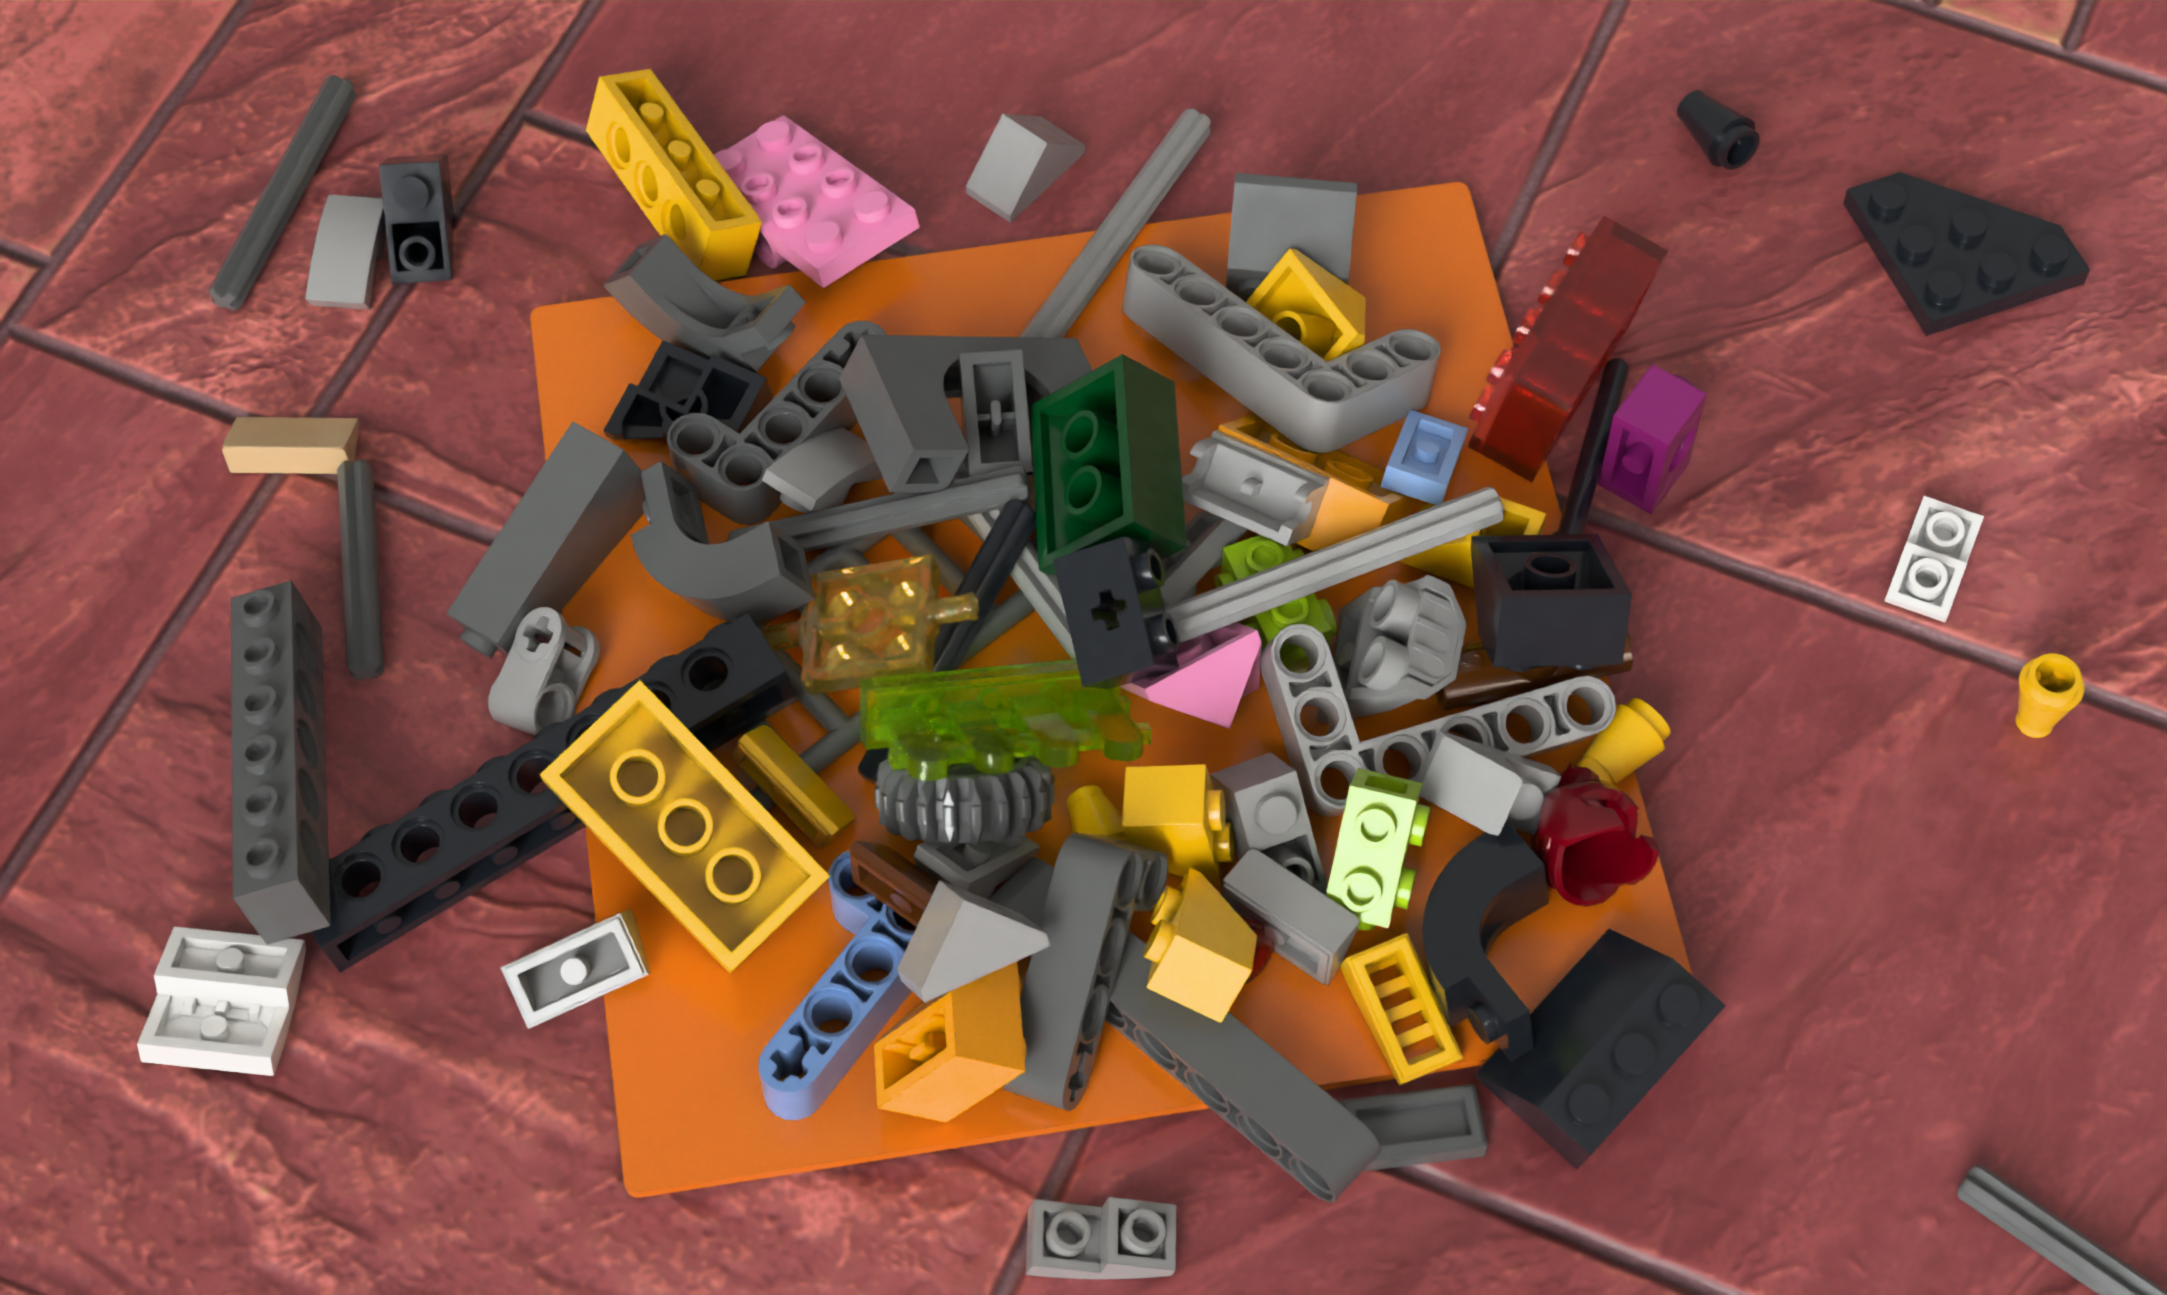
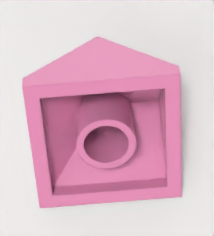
[1118,622,1262,729]

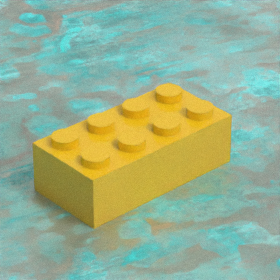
[540,680,830,974]

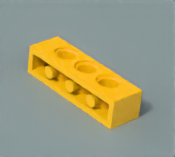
[586,69,762,281]

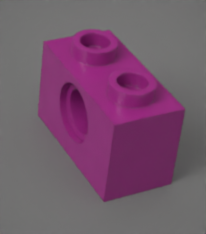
[1598,364,1707,514]

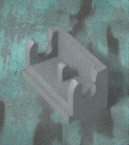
[1182,430,1331,546]

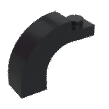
[1423,821,1549,1062]

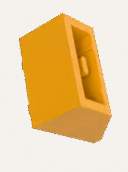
[874,961,1027,1123]

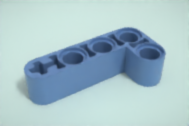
[758,851,915,1120]

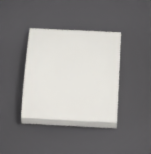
[137,926,306,1076]

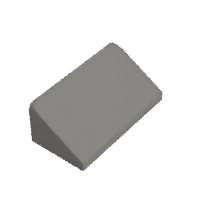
[1221,849,1359,985]
[501,909,651,1029]

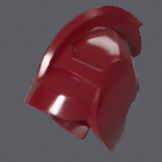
[1531,763,1659,907]

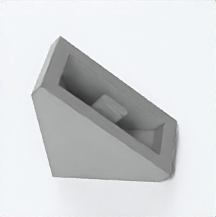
[966,114,1086,223]
[897,880,1051,1002]

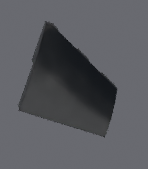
[603,340,774,440]

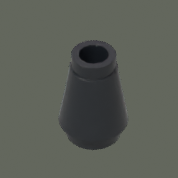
[1677,90,1760,170]

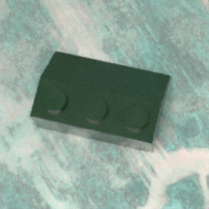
[1030,354,1187,575]

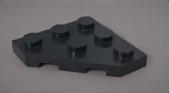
[1843,172,2090,336]

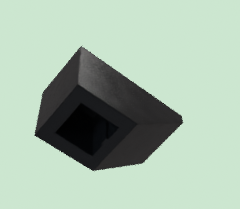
[379,154,454,284]

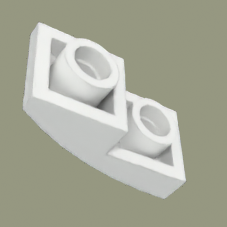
[1885,496,1984,622]

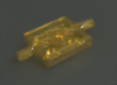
[762,554,979,695]

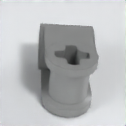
[488,607,600,735]

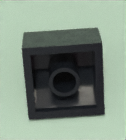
[1470,534,1632,672]

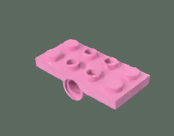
[714,115,920,288]

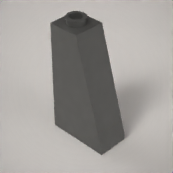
[446,422,646,659]

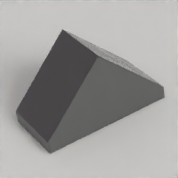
[959,349,1033,477]

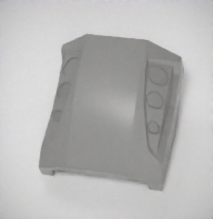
[1317,575,1467,725]

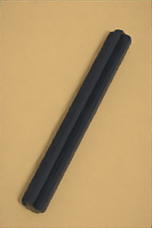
[858,499,1036,785]

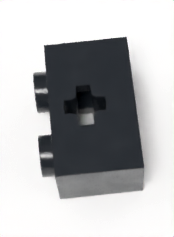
[1053,537,1180,689]

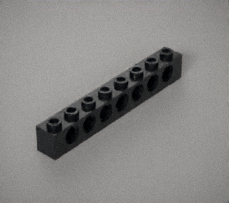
[311,613,798,973]

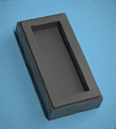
[1339,1084,1488,1171]

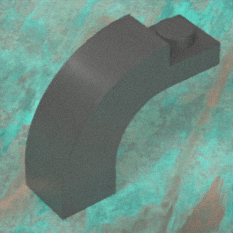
[603,234,806,372]
[630,461,815,622]

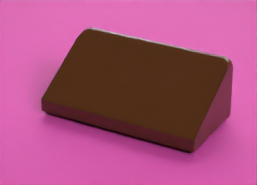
[849,840,938,927]

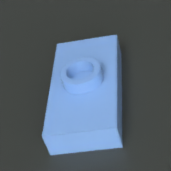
[1380,409,1469,505]

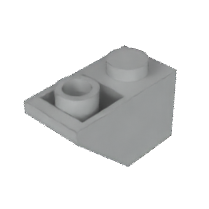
[1210,752,1328,894]

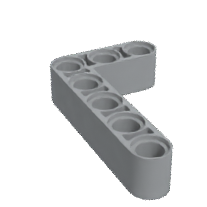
[1122,245,1441,453]
[1260,624,1616,817]

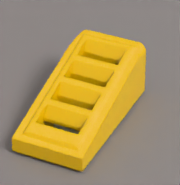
[1340,933,1463,1086]

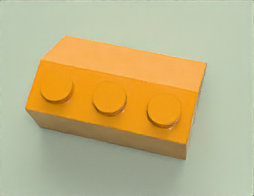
[1218,414,1419,551]

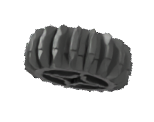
[874,739,1055,846]

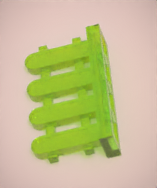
[860,659,1152,781]

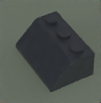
[1474,929,1726,1170]

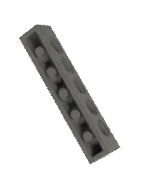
[231,580,331,944]

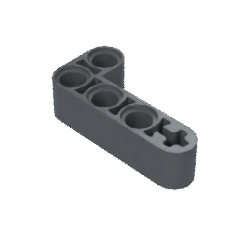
[667,321,886,525]
[1003,832,1168,1112]

